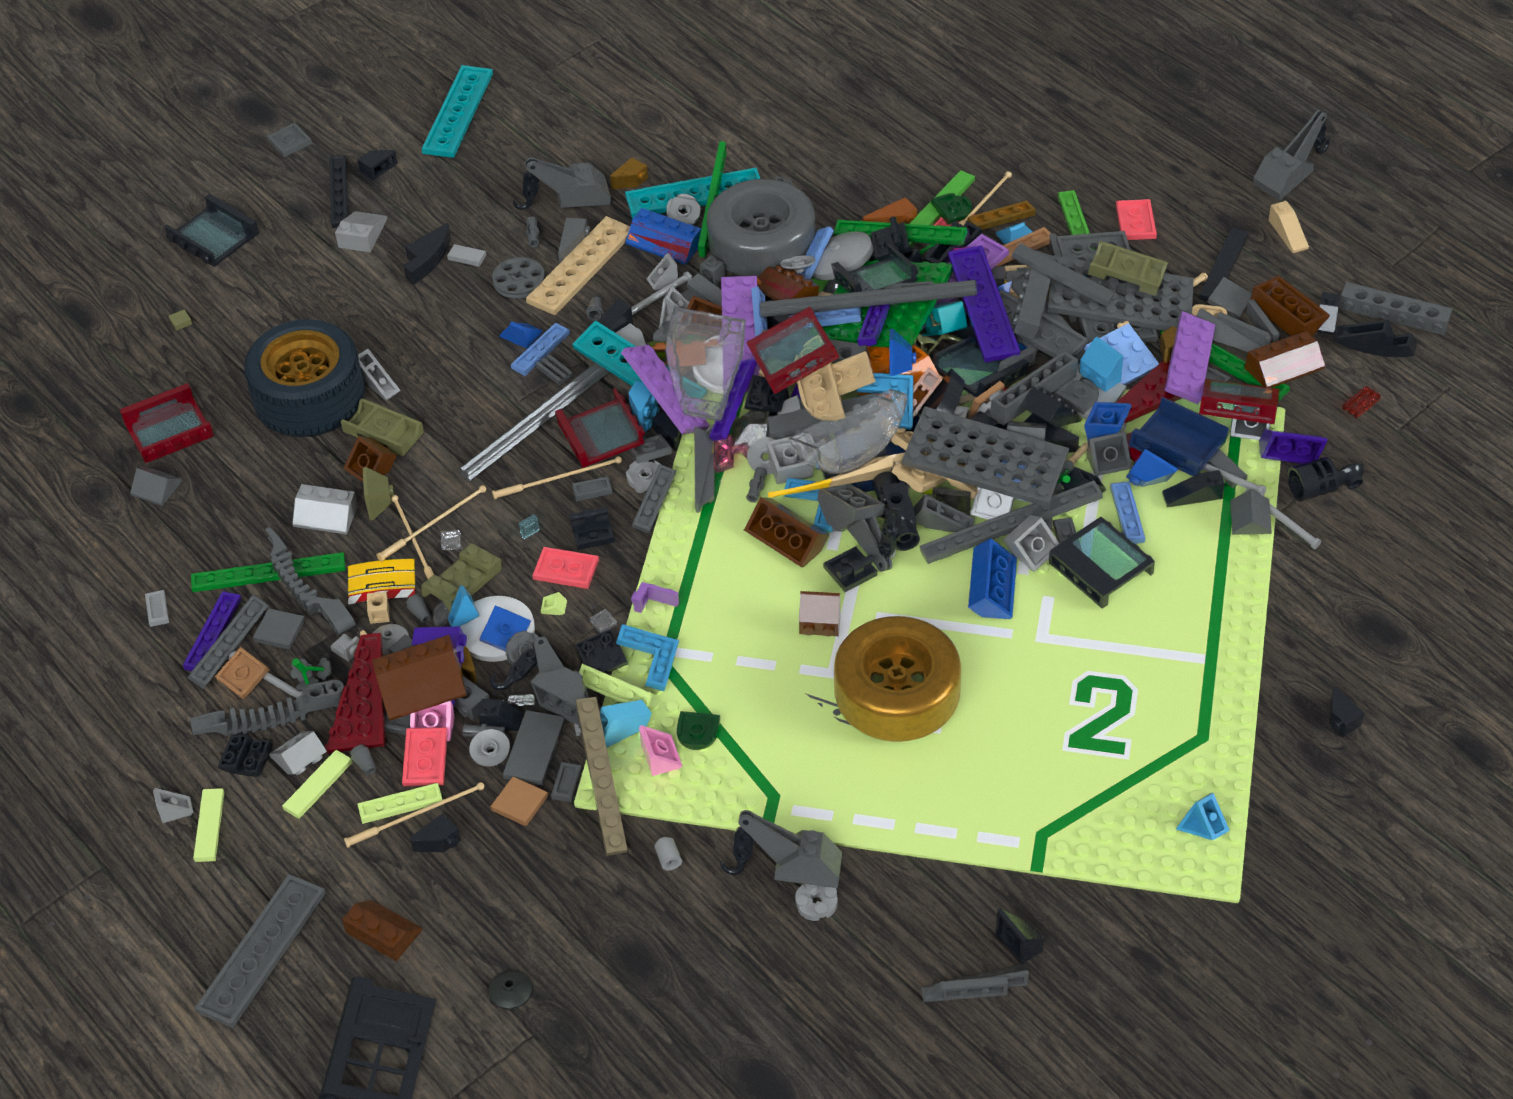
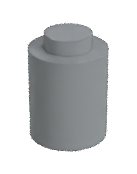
[654,837,682,871]

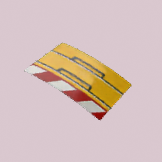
[348,559,415,604]

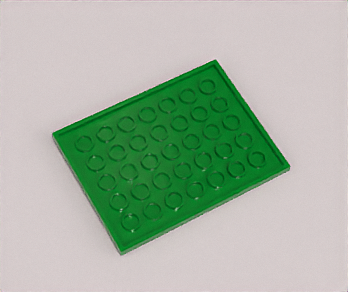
[808,260,953,347]

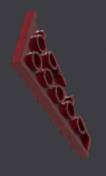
[1116,361,1182,424]
[325,633,385,753]

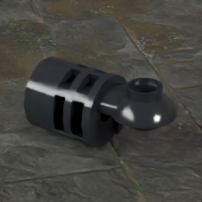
[1287,457,1364,502]

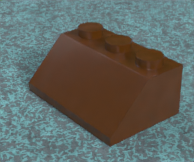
[342,900,422,962]

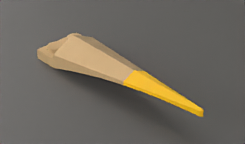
[768,453,905,498]

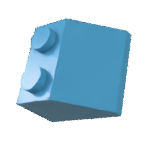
[1079,337,1123,392]

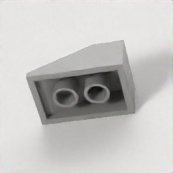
[335,211,388,253]

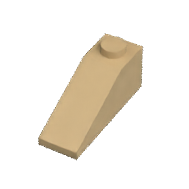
[1269,201,1309,253]

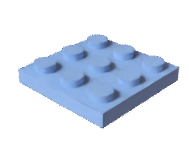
[1084,323,1159,385]

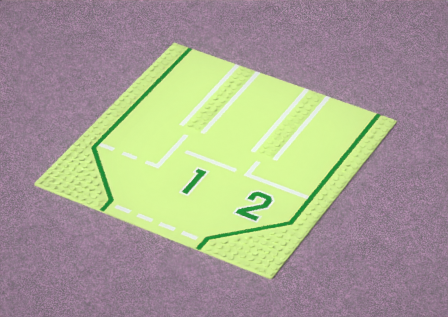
[574,369,1285,903]

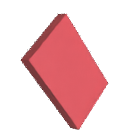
[1116,199,1157,240]
[532,547,599,589]
[402,728,448,786]

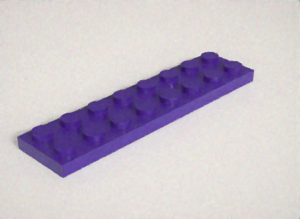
[948,245,1020,363]

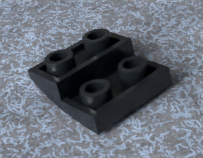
[744,375,787,412]
[218,734,273,777]

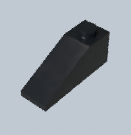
[1162,470,1225,507]

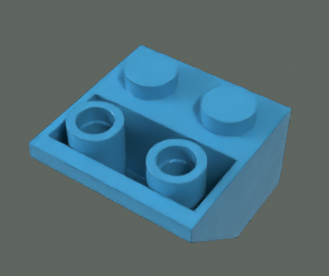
[628,381,660,433]

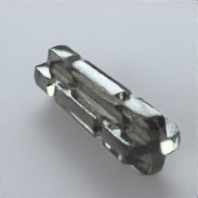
[496,693,535,707]

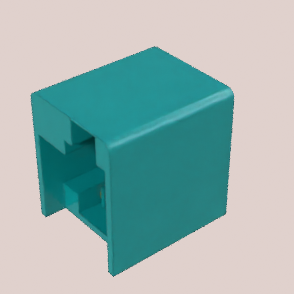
[923,301,967,336]

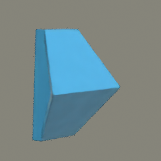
[996,222,1033,244]
[448,585,479,627]
[1176,793,1230,840]

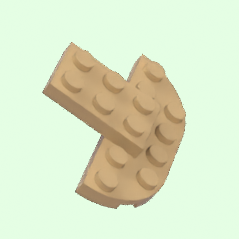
[795,336,876,421]
[886,428,979,499]

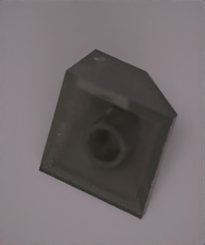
[729,410,770,452]
[932,486,971,516]

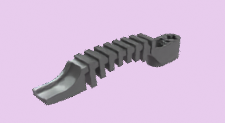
[265,527,356,635]
[190,680,344,736]

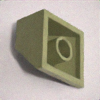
[363,467,394,520]

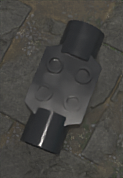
[872,471,920,551]

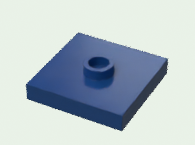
[479,605,531,652]

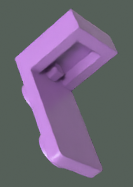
[631,582,679,613]

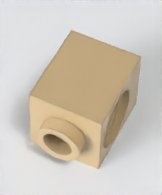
[367,592,390,624]

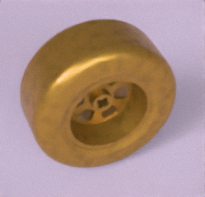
[834,616,961,742]

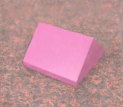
[410,701,455,741]
[639,725,682,776]

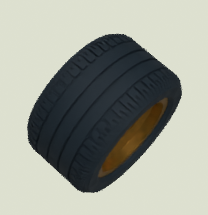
[244,319,365,437]

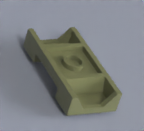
[1088,241,1168,296]
[341,398,424,456]
[421,543,501,612]

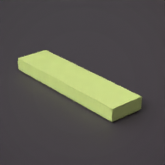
[579,664,653,707]
[283,750,352,819]
[358,783,442,824]
[194,789,224,862]

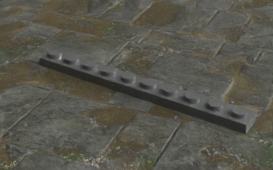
[920,481,1103,564]

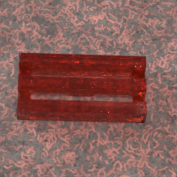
[1342,386,1381,418]

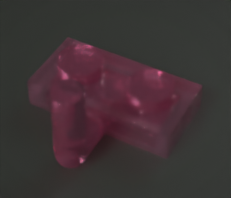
[714,435,748,473]

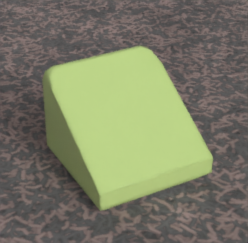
[541,592,567,615]

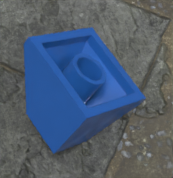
[889,329,916,376]
[1084,402,1131,441]
[1126,449,1178,487]

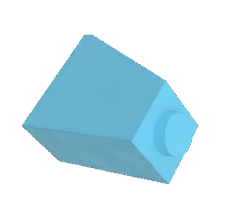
[599,700,652,747]

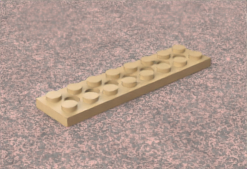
[526,216,630,315]

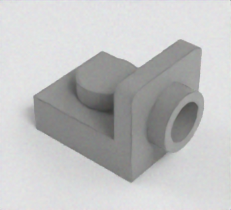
[331,634,360,662]

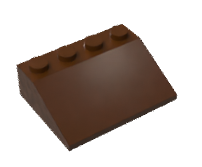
[373,635,467,721]

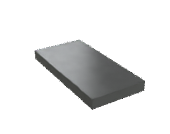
[503,710,565,786]

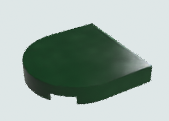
[931,193,972,225]
[677,711,720,750]

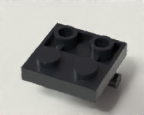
[871,216,911,261]
[569,507,615,550]
[823,546,877,592]
[575,629,628,674]

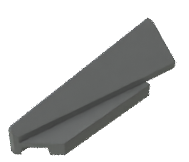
[1196,308,1272,352]
[694,427,715,513]
[921,964,1029,1002]

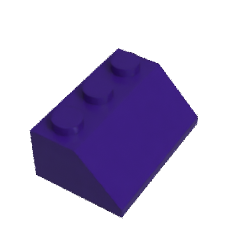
[1259,429,1327,464]

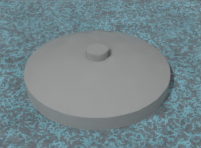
[812,232,874,280]

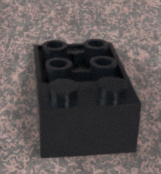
[1021,386,1081,427]

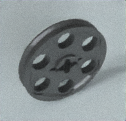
[492,257,545,299]

